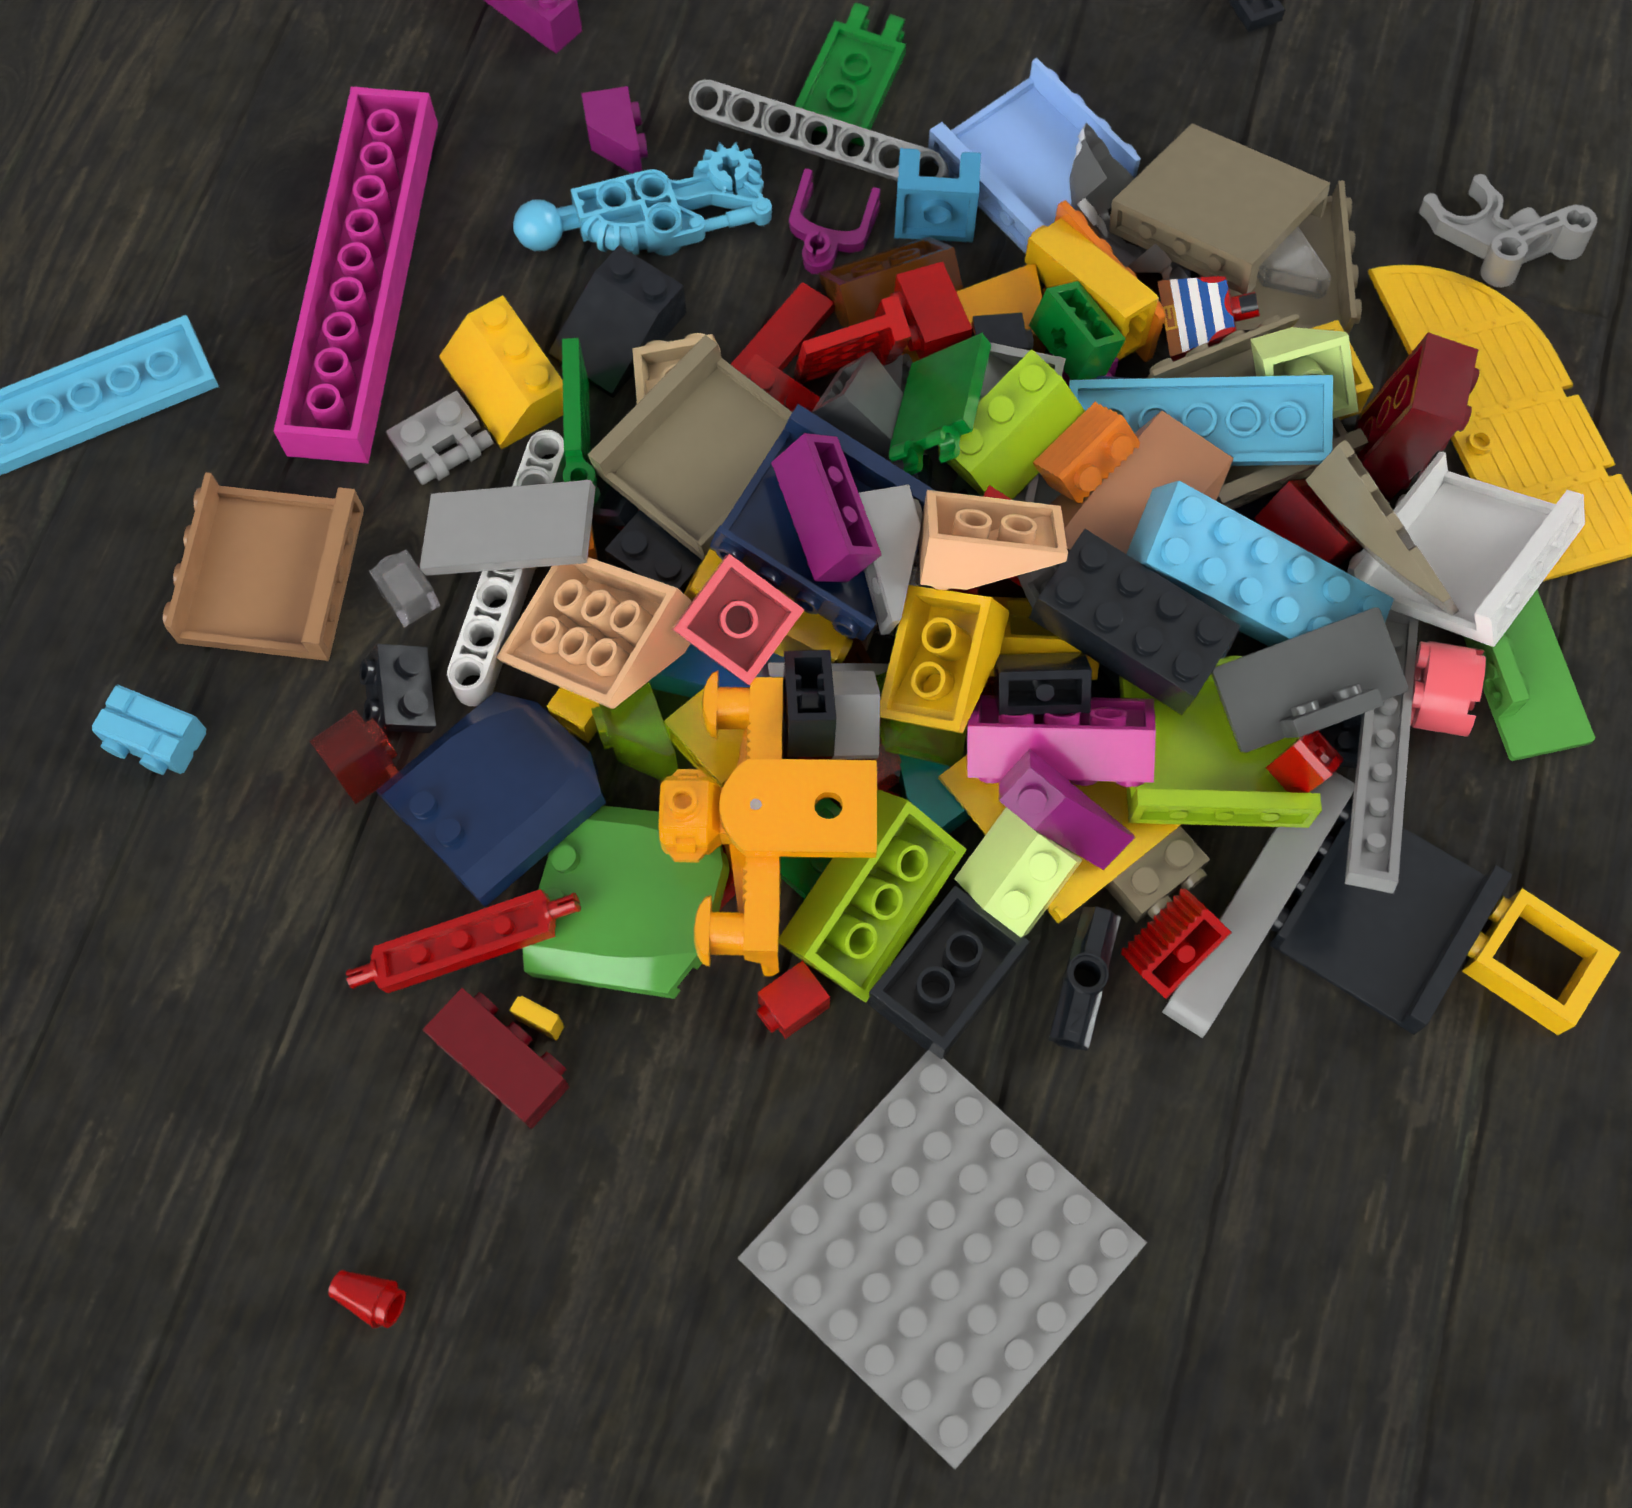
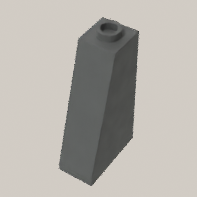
[812,351,958,493]

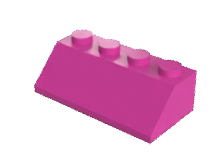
[967,695,1156,787]

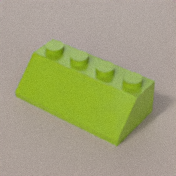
[779,790,967,1003]

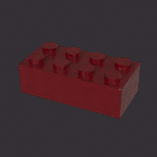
[1354,332,1479,502]

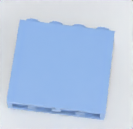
[928,58,1141,254]

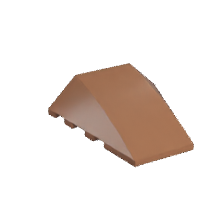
[1050,411,1233,554]

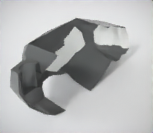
[1069,123,1191,280]

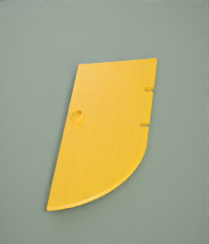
[1368,265,1632,582]

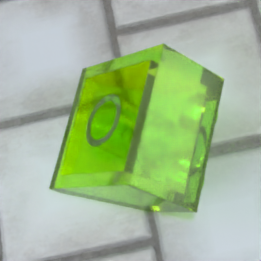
[591,681,678,781]

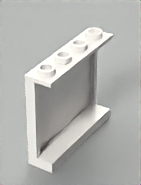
[1348,452,1585,647]

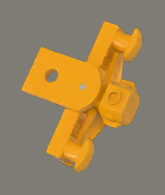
[659,671,877,976]

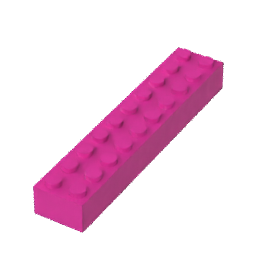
[274,87,438,464]

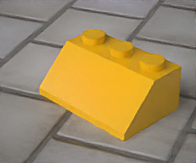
[439,295,563,450]

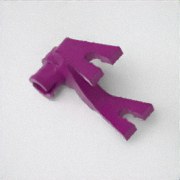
[789,168,880,275]

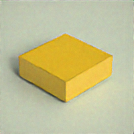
[510,995,564,1041]

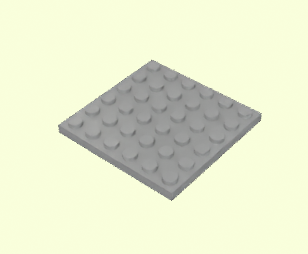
[738,1050,1147,1469]

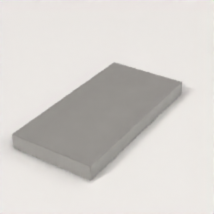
[420,480,596,576]

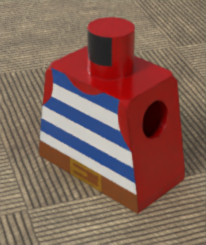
[1158,276,1260,362]

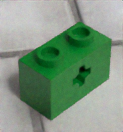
[1029,281,1126,380]

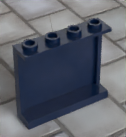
[710,404,935,642]

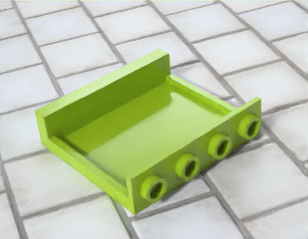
[1119,656,1322,828]

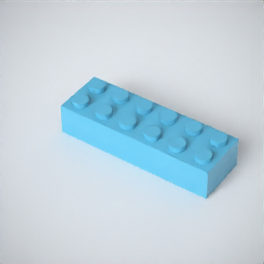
[1127,480,1394,647]

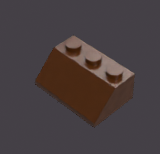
[818,236,963,328]

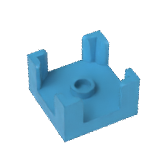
[894,148,981,242]

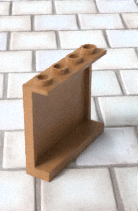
[163,472,364,661]

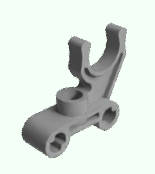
[1419,174,1597,287]

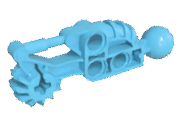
[513,142,772,256]

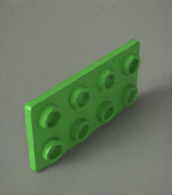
[1463,590,1595,761]

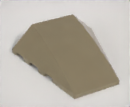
[1305,440,1459,616]

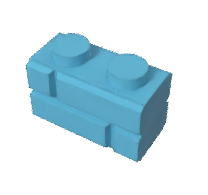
[92,685,206,775]

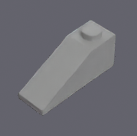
[859,484,922,635]

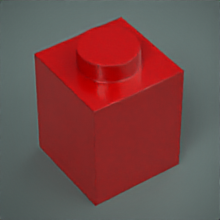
[756,960,830,1039]

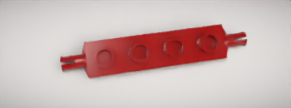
[346,889,581,993]

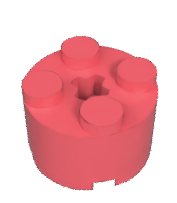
[1410,641,1486,737]

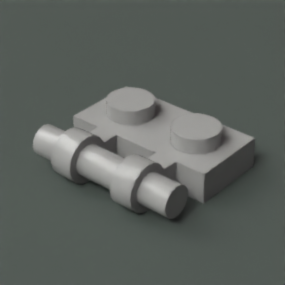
[386,390,494,486]

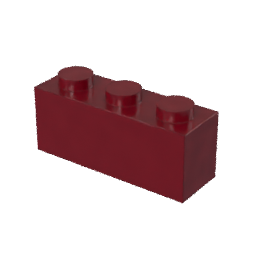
[422,988,570,1130]

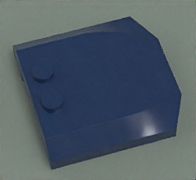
[376,692,606,907]

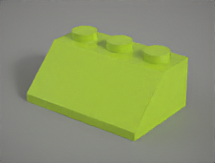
[938,349,1085,500]

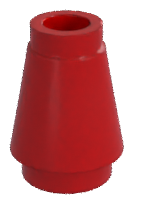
[329,1270,406,1328]

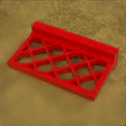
[794,294,912,384]

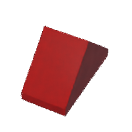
[1266,731,1344,793]

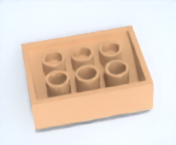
[496,557,692,709]

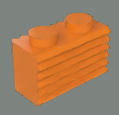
[1033,401,1140,503]

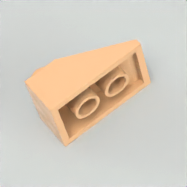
[919,490,1068,590]

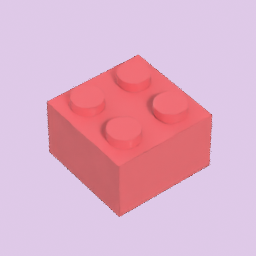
[672,554,804,685]

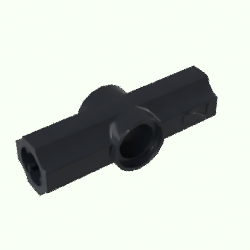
[1048,906,1121,1051]

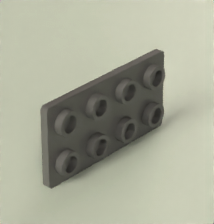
[1211,607,1408,752]

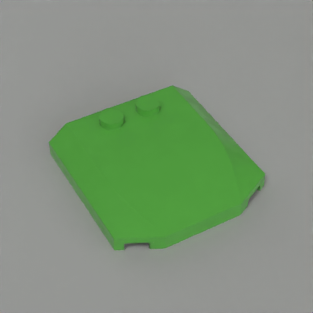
[523,805,730,999]

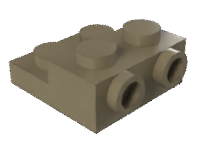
[1105,826,1210,923]

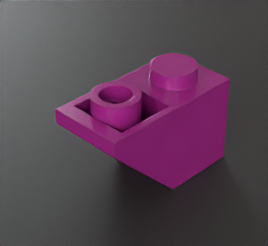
[581,86,648,174]

